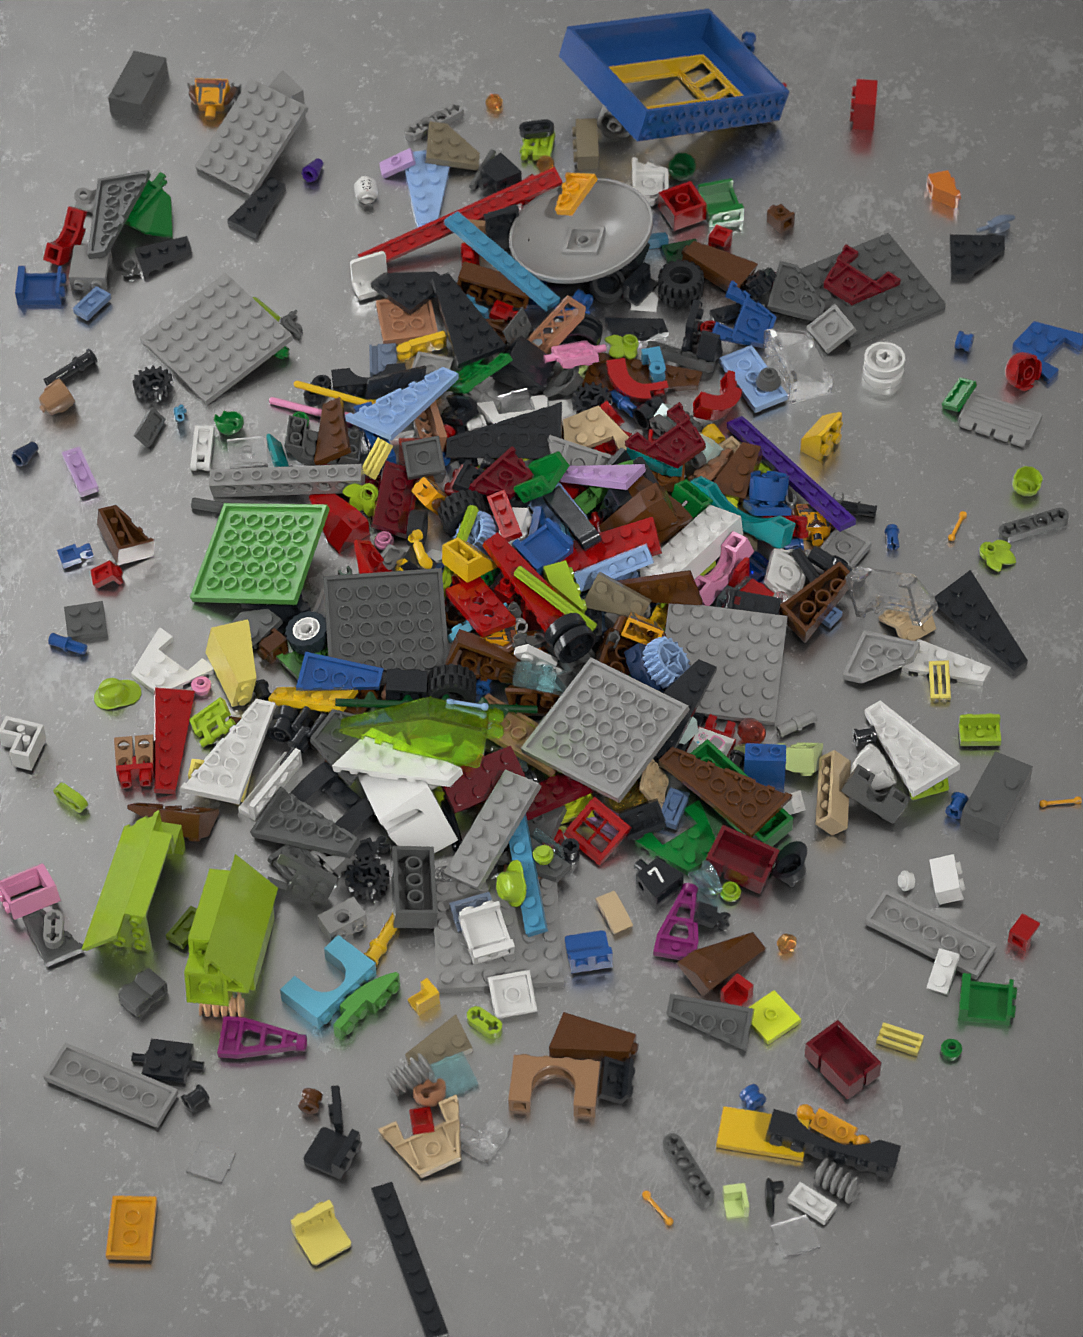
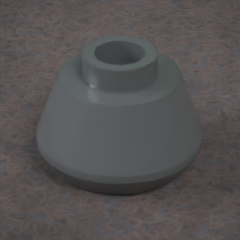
[756,368,781,392]

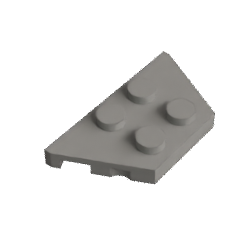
[548,435,613,488]

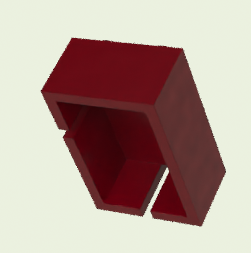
[703,825,780,894]
[804,1019,882,1100]

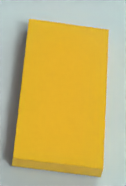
[716,1106,810,1162]

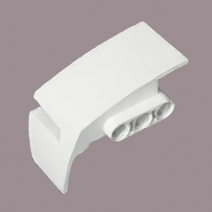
[358,731,458,853]

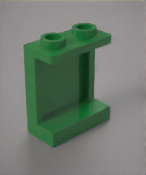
[698,178,744,227]
[513,451,570,503]
[958,973,1017,1026]

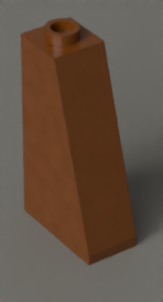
[681,241,758,292]
[549,1012,639,1062]

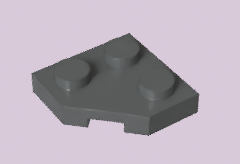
[231,609,283,650]

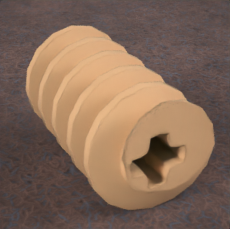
[199,992,245,1017]

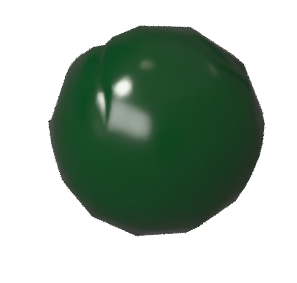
[668,153,696,181]

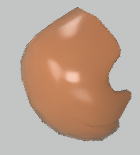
[413,1078,446,1107]

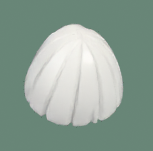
[851,743,897,790]

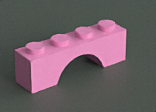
[694,531,754,606]

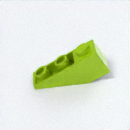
[543,560,587,614]

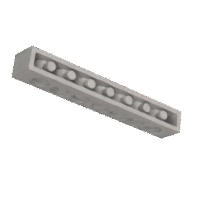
[209,464,365,498]

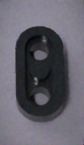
[519,119,554,139]
[303,375,331,407]

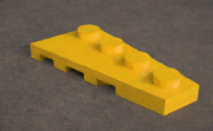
[268,687,358,712]

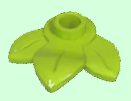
[604,334,639,359]
[342,483,378,517]
[979,540,1016,572]

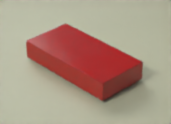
[409,1107,435,1135]

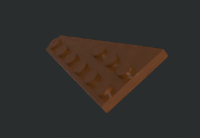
[582,352,702,392]

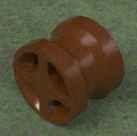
[298,1088,323,1114]

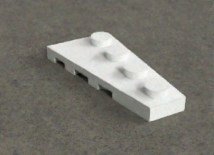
[901,639,991,686]

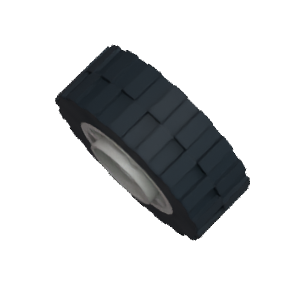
[285,611,328,655]

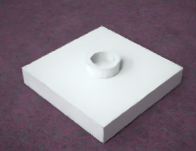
[488,970,538,1019]

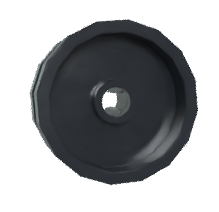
[544,613,596,663]

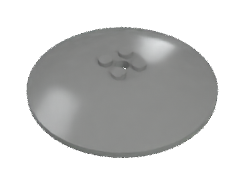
[509,178,653,284]

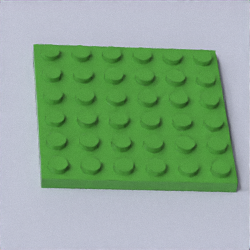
[190,503,330,605]

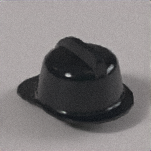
[772,841,808,887]

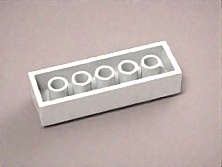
[639,505,743,579]

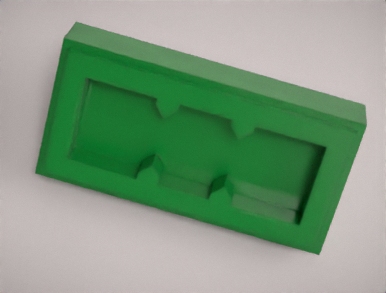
[941,377,977,412]

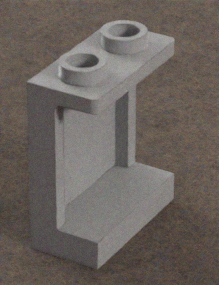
[69,245,112,290]

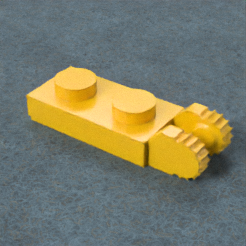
[396,331,447,361]

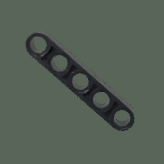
[542,486,602,552]

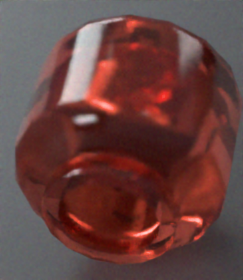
[737,718,766,744]

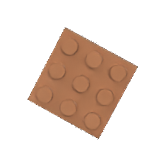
[375,299,438,344]

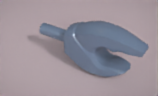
[976,214,1015,234]

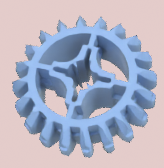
[453,511,499,556]
[642,636,691,689]

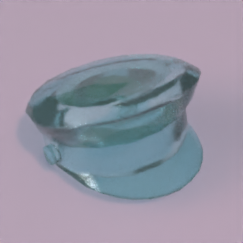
[689,860,723,900]

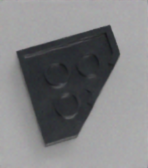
[949,234,1005,280]
[371,271,440,315]

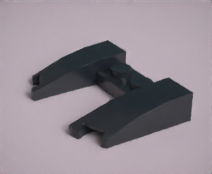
[289,761,378,836]

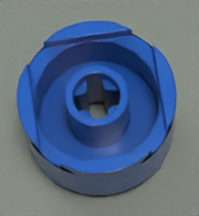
[749,471,789,505]

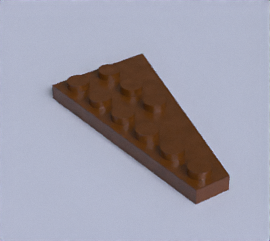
[659,747,792,837]

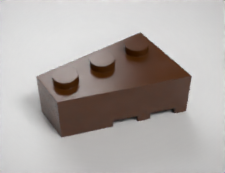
[714,442,763,505]
[97,505,155,565]

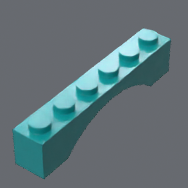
[690,476,796,549]

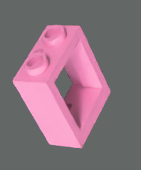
[0,863,61,920]

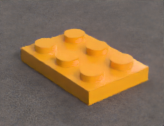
[106,1195,158,1260]

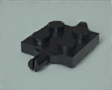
[681,300,703,352]
[131,1038,205,1083]

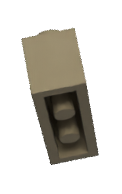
[572,118,599,170]

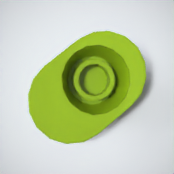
[94,678,141,710]
[496,860,527,907]

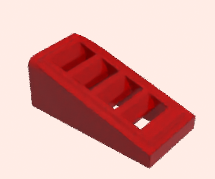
[726,557,750,590]

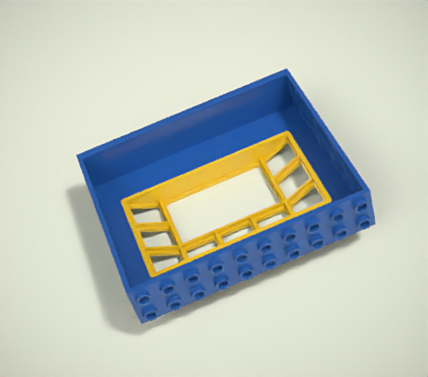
[559,9,790,142]

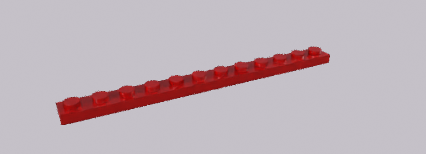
[358,167,563,263]

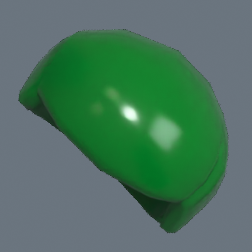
[214,411,244,436]

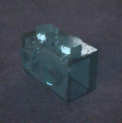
[512,660,557,693]

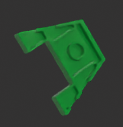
[446,353,513,394]
[635,800,716,876]

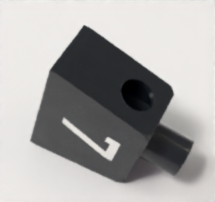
[633,858,684,909]

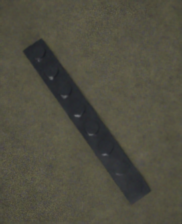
[371,1181,449,1337]

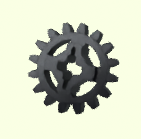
[741,267,777,299]
[132,365,174,402]
[572,382,613,414]
[345,857,390,899]

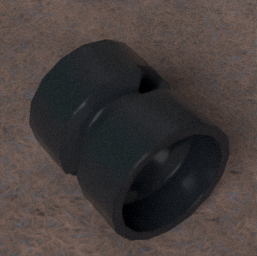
[633,396,665,430]
[267,705,299,743]

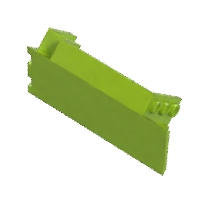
[81,810,185,951]
[184,854,278,1006]

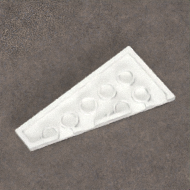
[180,699,276,804]
[865,701,960,797]
[332,728,463,787]

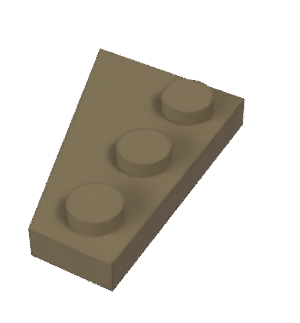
[585,572,652,616]
[405,1014,473,1068]

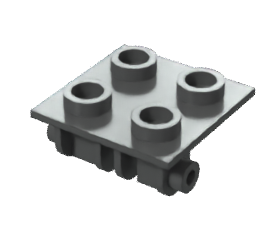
[503,307,534,348]

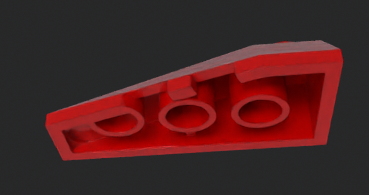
[309,493,370,554]
[354,539,392,574]

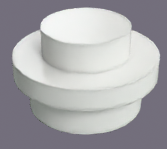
[898,870,915,891]

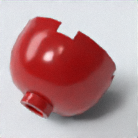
[1005,352,1042,391]

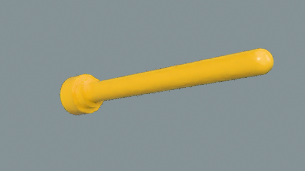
[293,380,376,405]

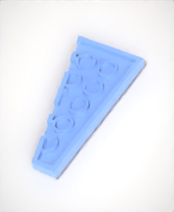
[404,150,450,228]

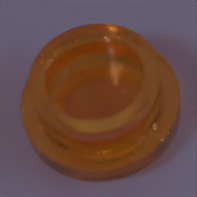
[485,94,503,110]
[537,155,554,172]
[777,933,797,954]

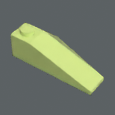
[734,742,823,776]

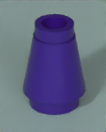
[302,158,324,182]

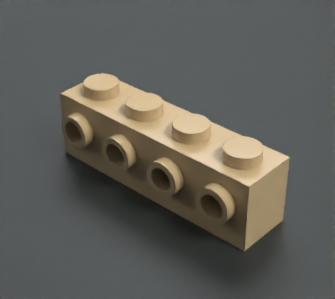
[816,750,851,835]

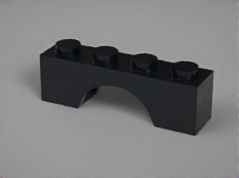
[331,363,406,399]

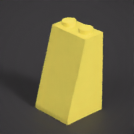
[205,619,256,707]

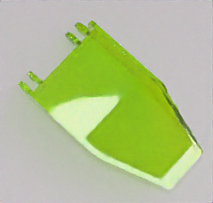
[339,697,504,768]

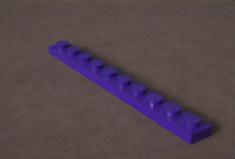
[727,416,856,532]

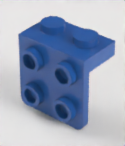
[565,930,613,974]

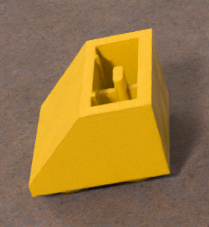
[800,412,843,461]
[442,537,497,583]

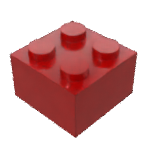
[850,79,878,131]
[658,181,707,231]

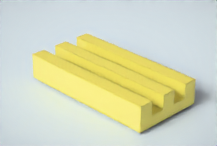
[362,437,393,479]
[929,660,951,701]
[876,1022,924,1057]

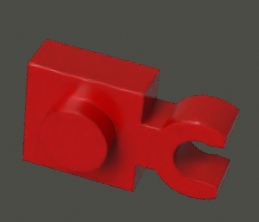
[489,300,518,323]

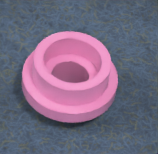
[375,531,394,550]
[191,676,211,695]

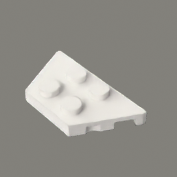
[632,157,669,207]
[764,548,811,603]

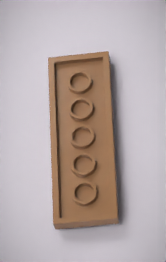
[462,694,557,777]

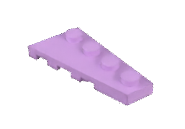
[560,464,646,490]

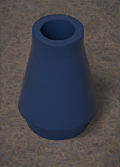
[11,441,39,466]

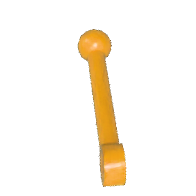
[948,511,967,541]
[1039,796,1082,808]
[642,1191,674,1226]

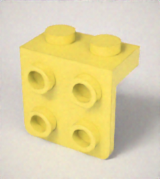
[290,1199,351,1265]

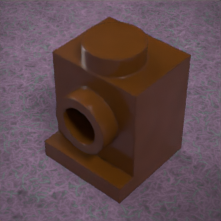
[767,204,795,234]
[257,628,289,664]

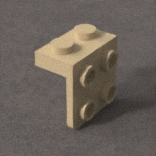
[878,600,936,641]
[638,759,669,809]

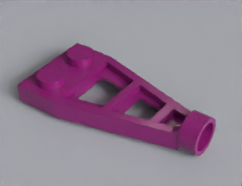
[653,883,699,960]
[217,1016,307,1059]

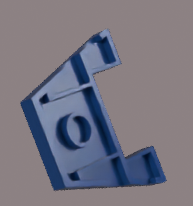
[712,281,777,348]
[1012,321,1083,384]

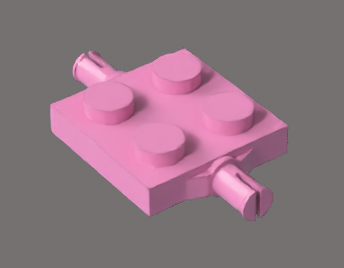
[543,340,607,369]

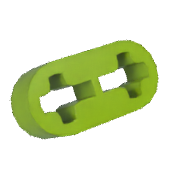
[53,782,88,813]
[467,1006,503,1039]

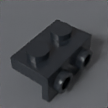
[619,798,666,840]
[598,1056,635,1105]

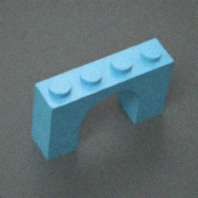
[280,935,376,1029]

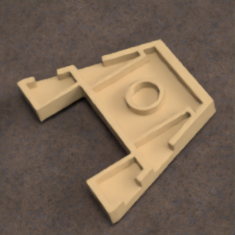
[563,406,629,450]
[378,1095,461,1178]

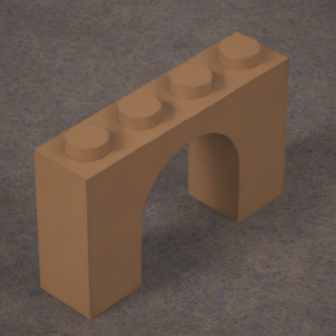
[508,1054,600,1118]

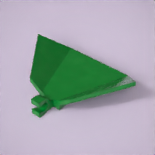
[125,172,173,238]

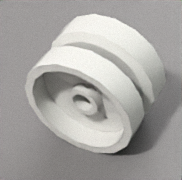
[863,342,905,390]

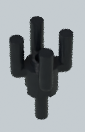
[280,706,327,766]

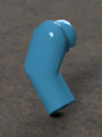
[173,404,187,423]

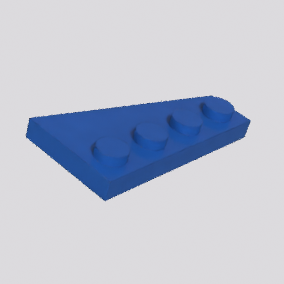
[296,652,384,691]

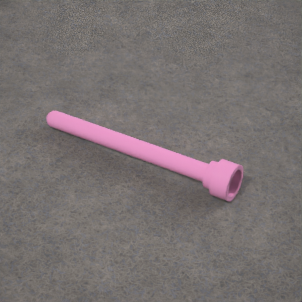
[269,397,353,428]

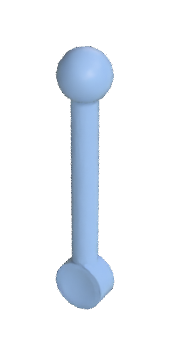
[446,699,489,711]

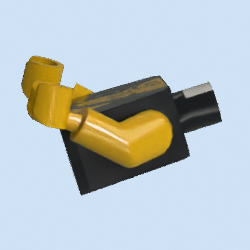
[395,529,437,571]

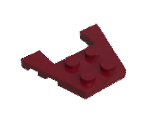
[823,244,901,306]
[625,402,706,469]

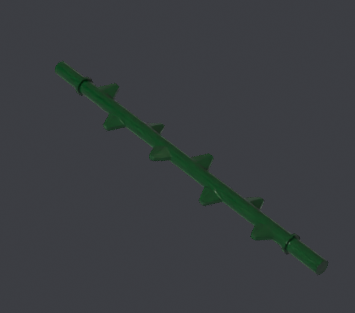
[335,692,537,719]

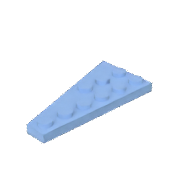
[345,367,459,441]

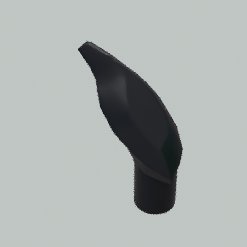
[765,1178,784,1218]

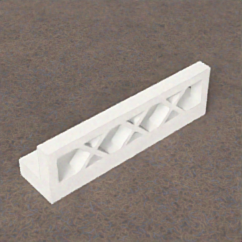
[238,748,302,821]

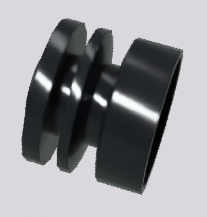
[561,313,603,354]

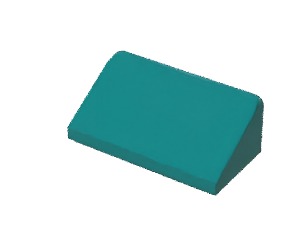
[266,433,289,467]

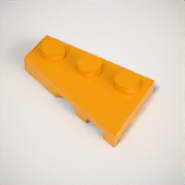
[555,172,598,216]

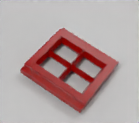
[563,796,631,866]

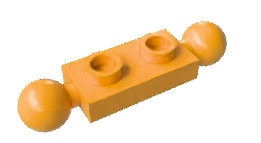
[796,1104,871,1145]

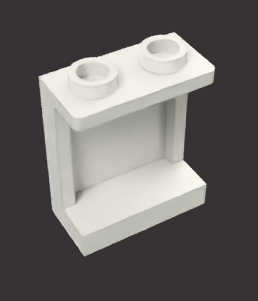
[458,901,515,965]

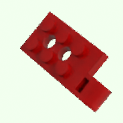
[445,574,516,638]

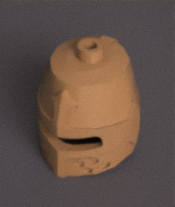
[38,378,76,416]

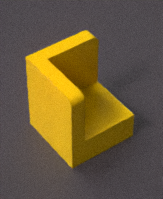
[408,978,440,1016]

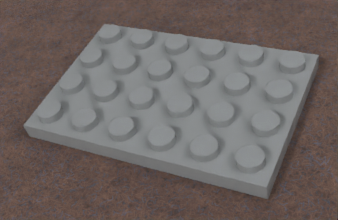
[195,78,309,197]

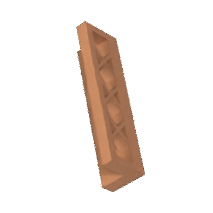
[527,295,586,354]
[413,400,447,452]

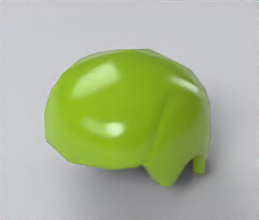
[1012,466,1043,497]

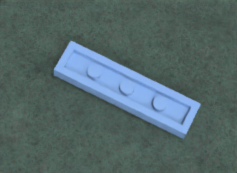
[574,543,654,592]

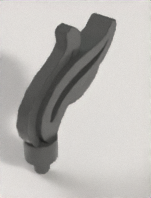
[280,310,303,341]

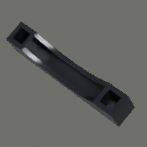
[765,1109,901,1178]

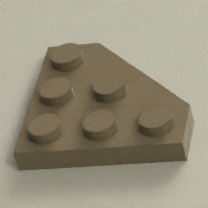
[425,121,480,170]

